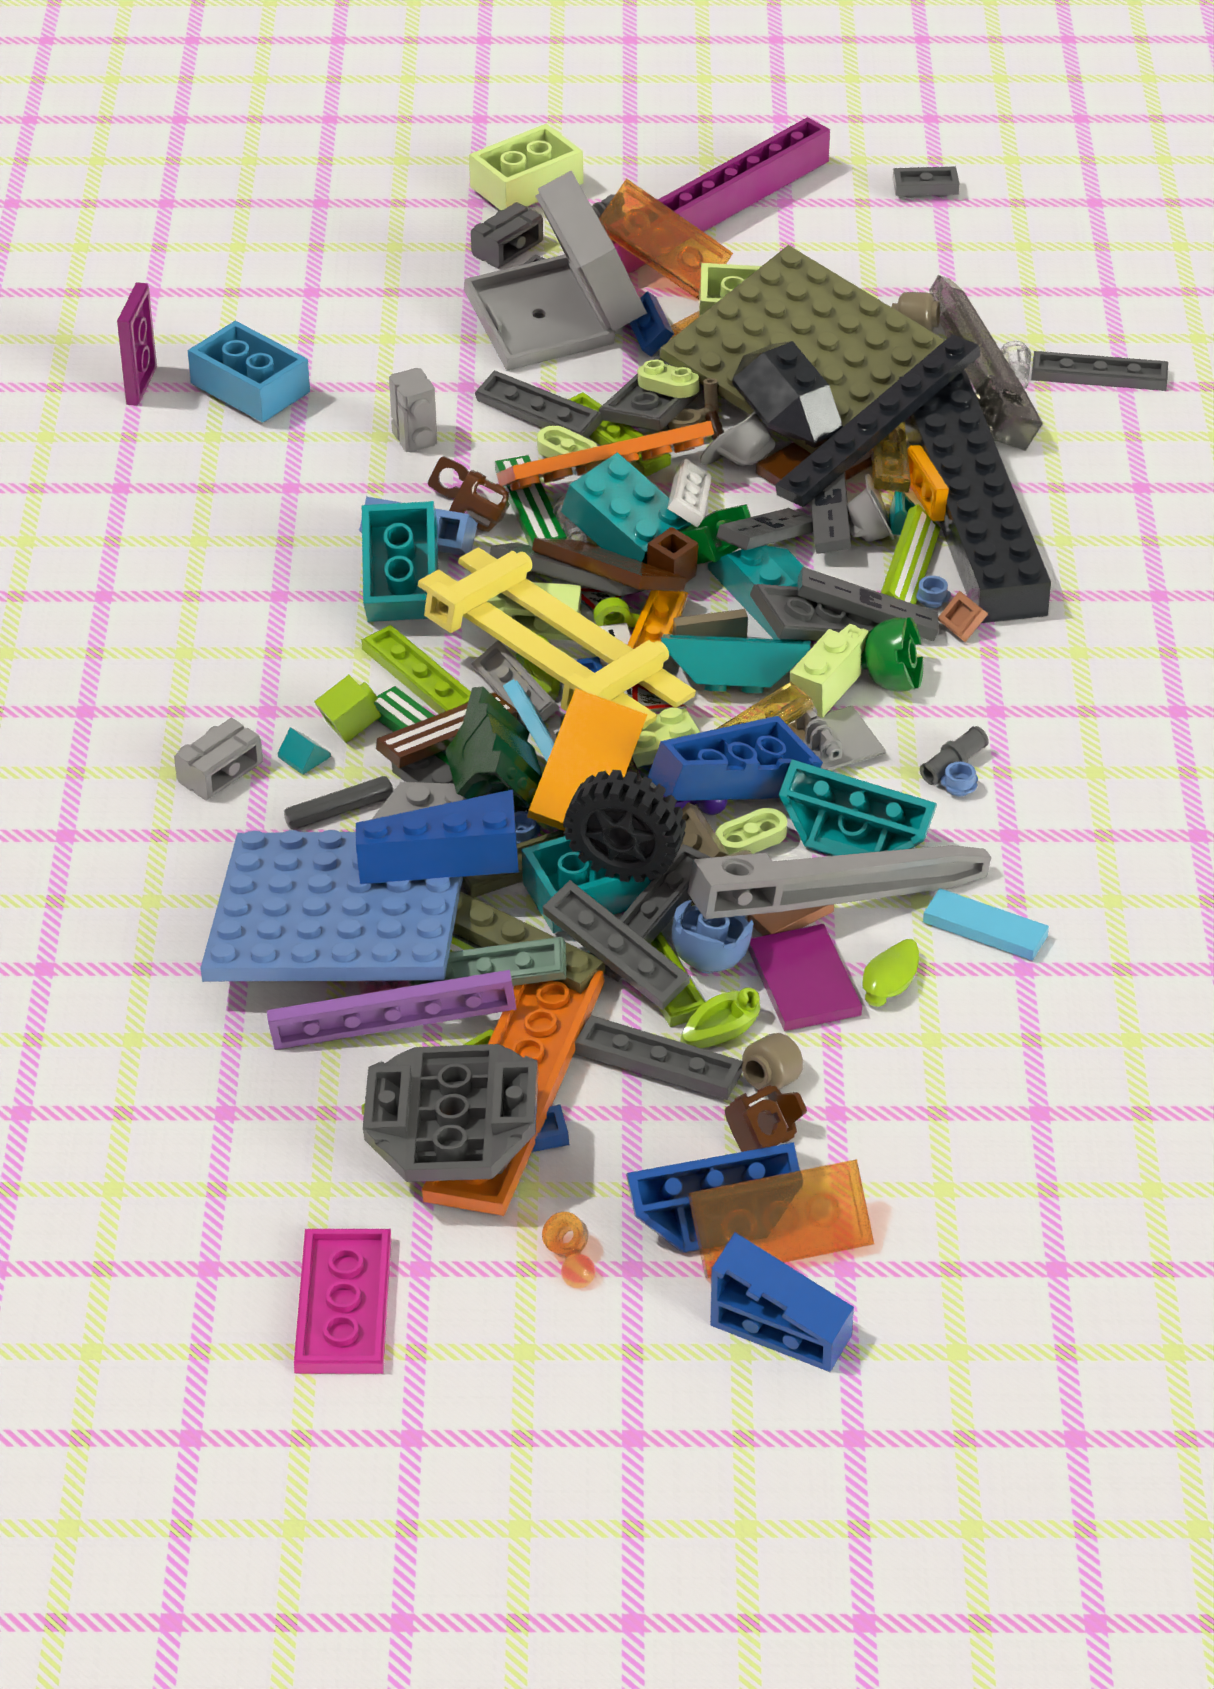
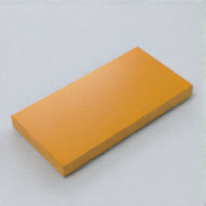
[527,688,648,831]

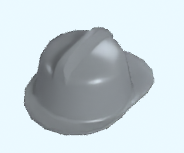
[700,411,775,467]
[848,474,894,542]

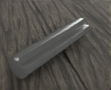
[284,776,393,830]

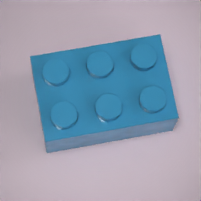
[187,320,310,423]

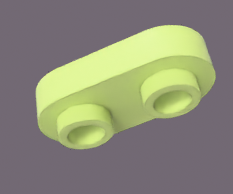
[637,360,699,398]
[537,426,598,471]
[716,808,787,854]

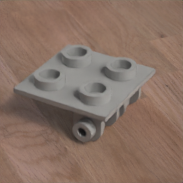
[788,703,886,770]

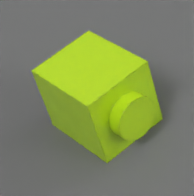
[314,674,381,743]

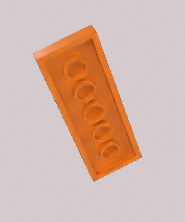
[496,421,714,491]

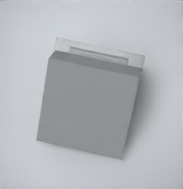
[464,171,647,371]

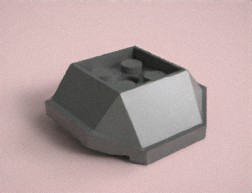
[363,1044,539,1182]

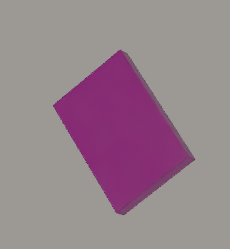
[117,282,157,406]
[748,924,862,1031]

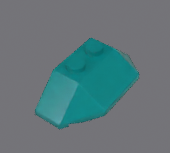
[708,545,804,640]
[661,634,811,693]
[779,759,937,856]

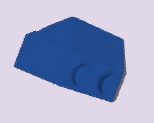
[626,1142,803,1253]

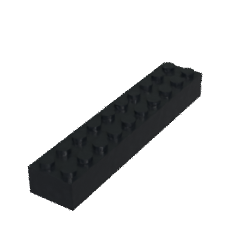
[899,370,1051,623]

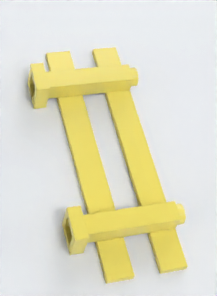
[418,547,696,729]

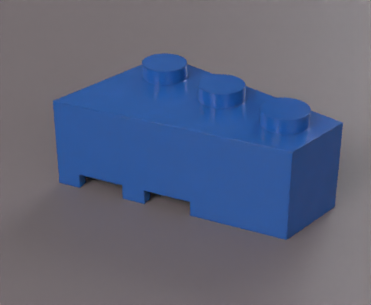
[710,1232,854,1372]

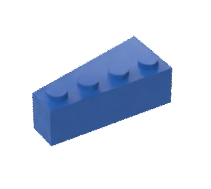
[648,716,823,801]
[356,789,519,884]

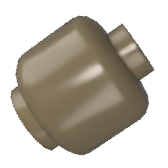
[891,292,940,331]
[742,1033,803,1090]

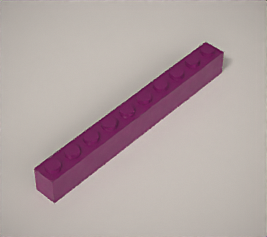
[605,117,830,274]

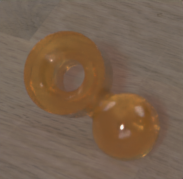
[542,1212,596,1288]

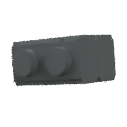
[471,202,543,269]

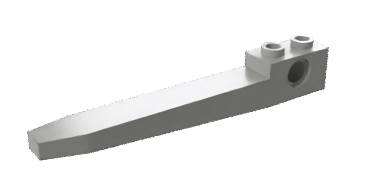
[687,845,991,919]

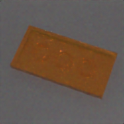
[599,178,733,300]
[688,1159,874,1279]

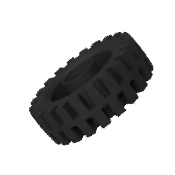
[563,770,686,882]

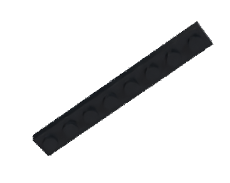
[775,334,980,507]

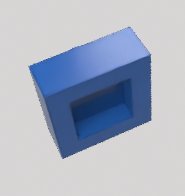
[532,1104,570,1152]

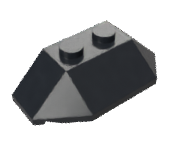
[732,341,843,448]

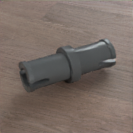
[920,726,989,785]

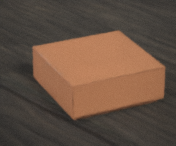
[938,591,988,642]

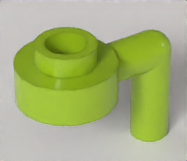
[593,597,640,628]

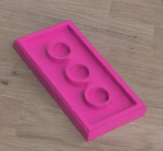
[294,1229,392,1374]

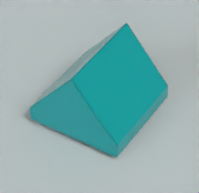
[888,489,915,535]
[277,727,331,775]

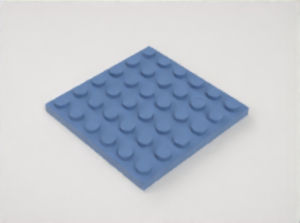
[200,830,463,982]

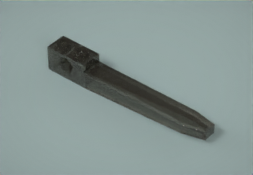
[929,275,1043,451]

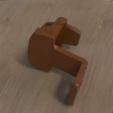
[428,456,510,532]
[725,1085,807,1152]

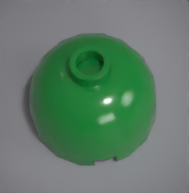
[861,617,923,691]

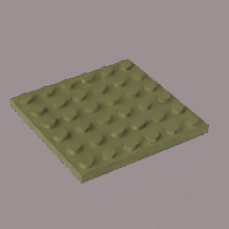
[660,245,945,454]

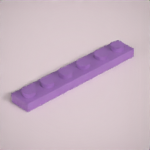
[267,970,517,1050]

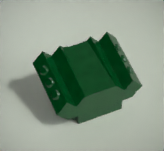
[445,686,542,812]

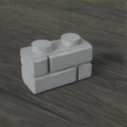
[389,368,437,452]
[174,717,263,800]

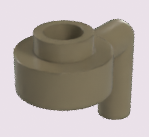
[667,378,719,430]

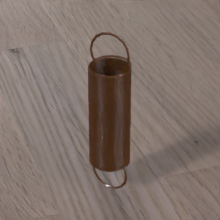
[704,404,724,440]

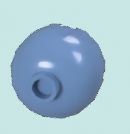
[672,900,754,973]

